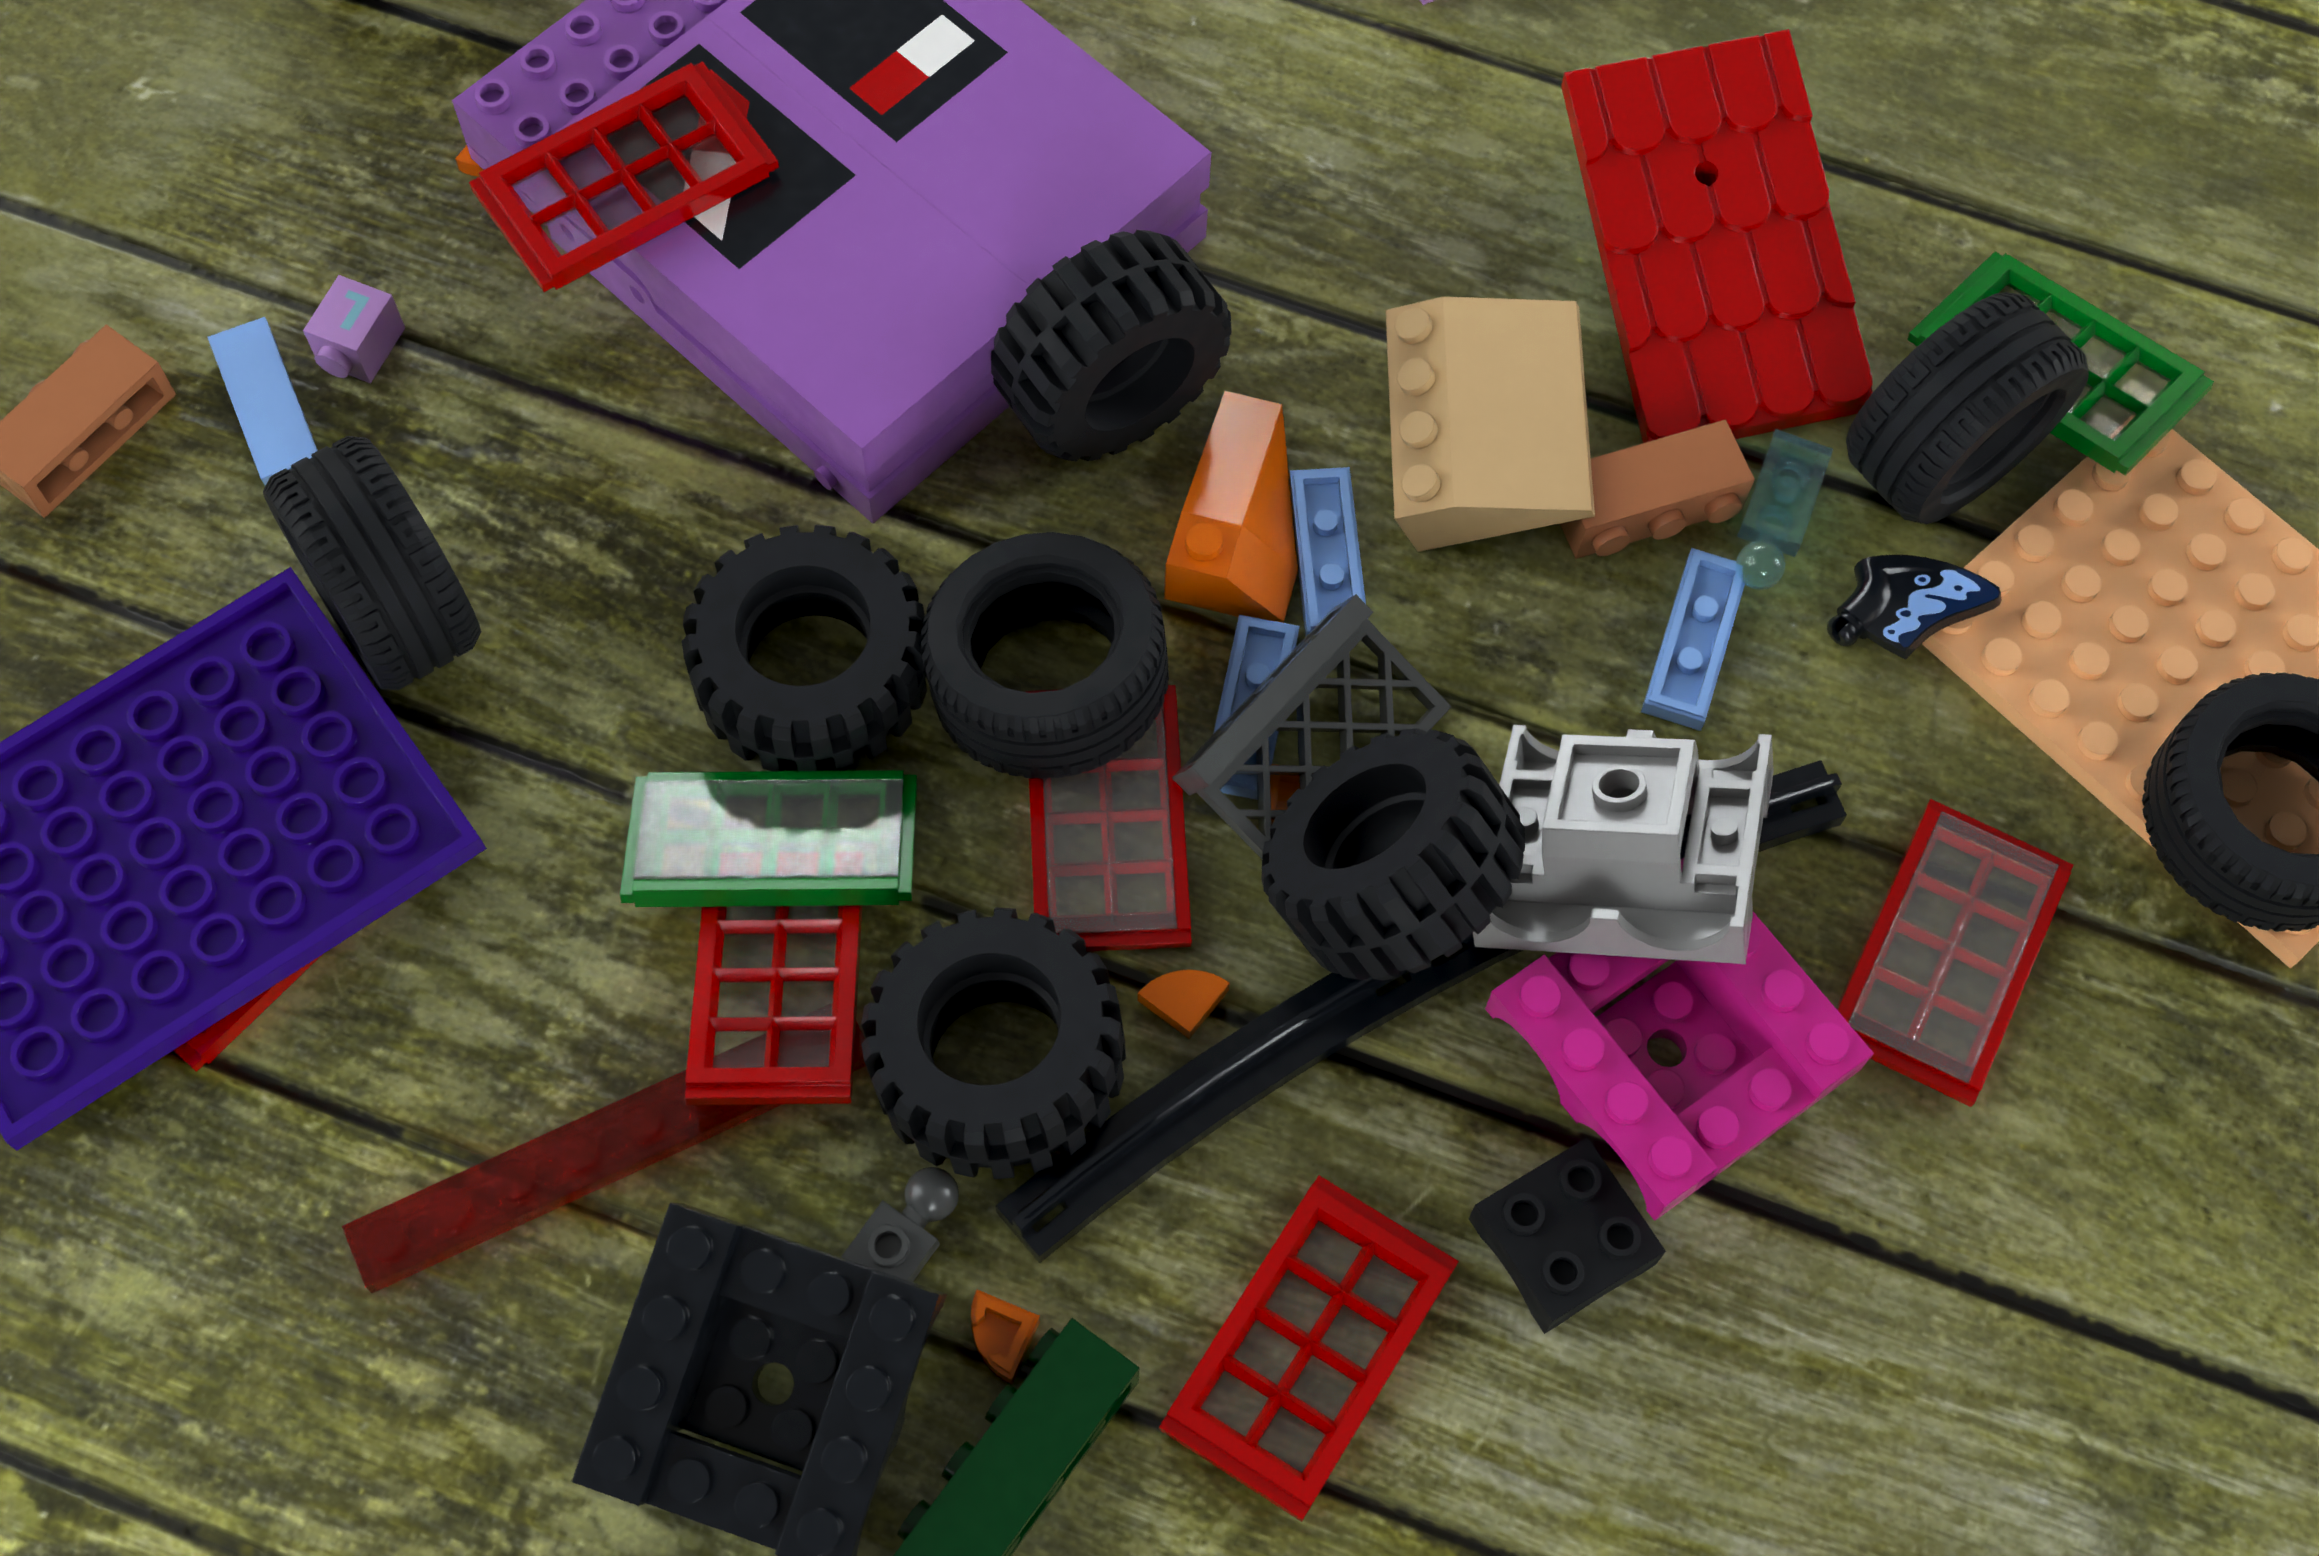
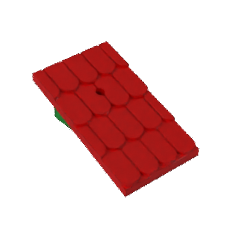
[1561,29,1873,443]

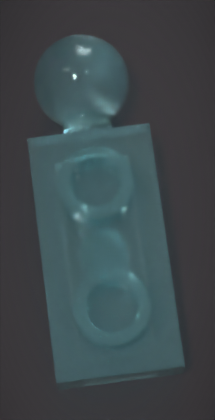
[1736,429,1833,590]

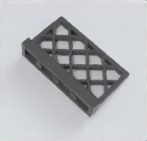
[1172,594,1451,859]

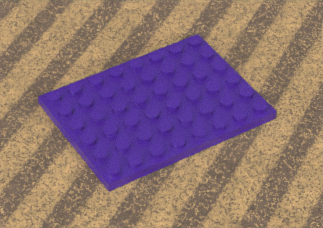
[0,567,487,1151]

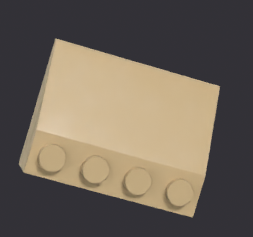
[1386,297,1595,552]

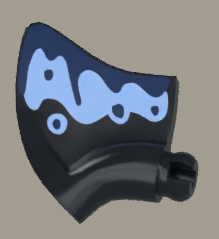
[1827,554,2002,660]

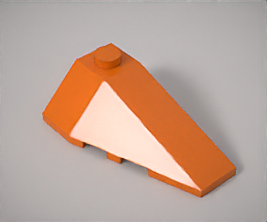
[1164,391,1298,623]

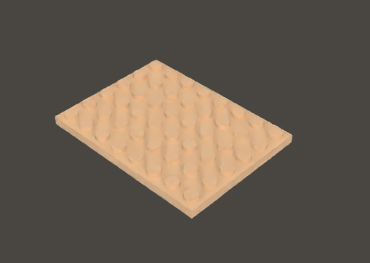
[1922,415,2319,969]

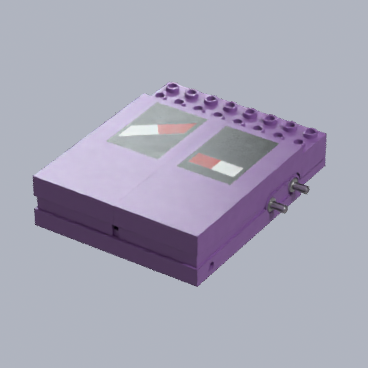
[452,0,1211,523]

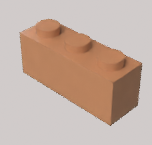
[0,324,176,518]
[1560,419,1755,559]

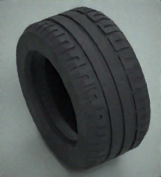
[1846,292,2089,524]
[263,436,481,690]
[921,532,1169,779]
[2142,673,2319,932]

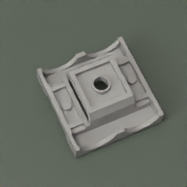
[1473,725,1774,964]

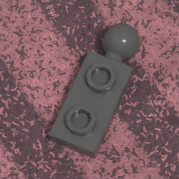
[841,1167,959,1282]

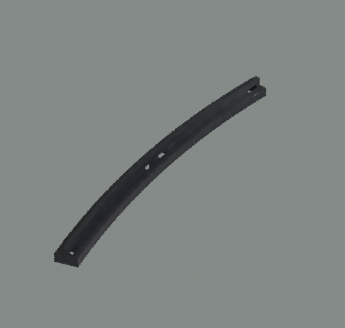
[996,760,1847,1263]

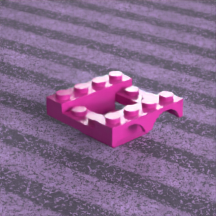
[1485,858,1874,1221]

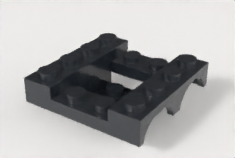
[571,1203,947,1556]

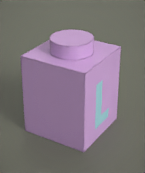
[303,275,405,383]

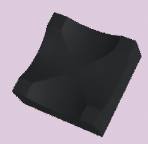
[1469,1137,1666,1334]

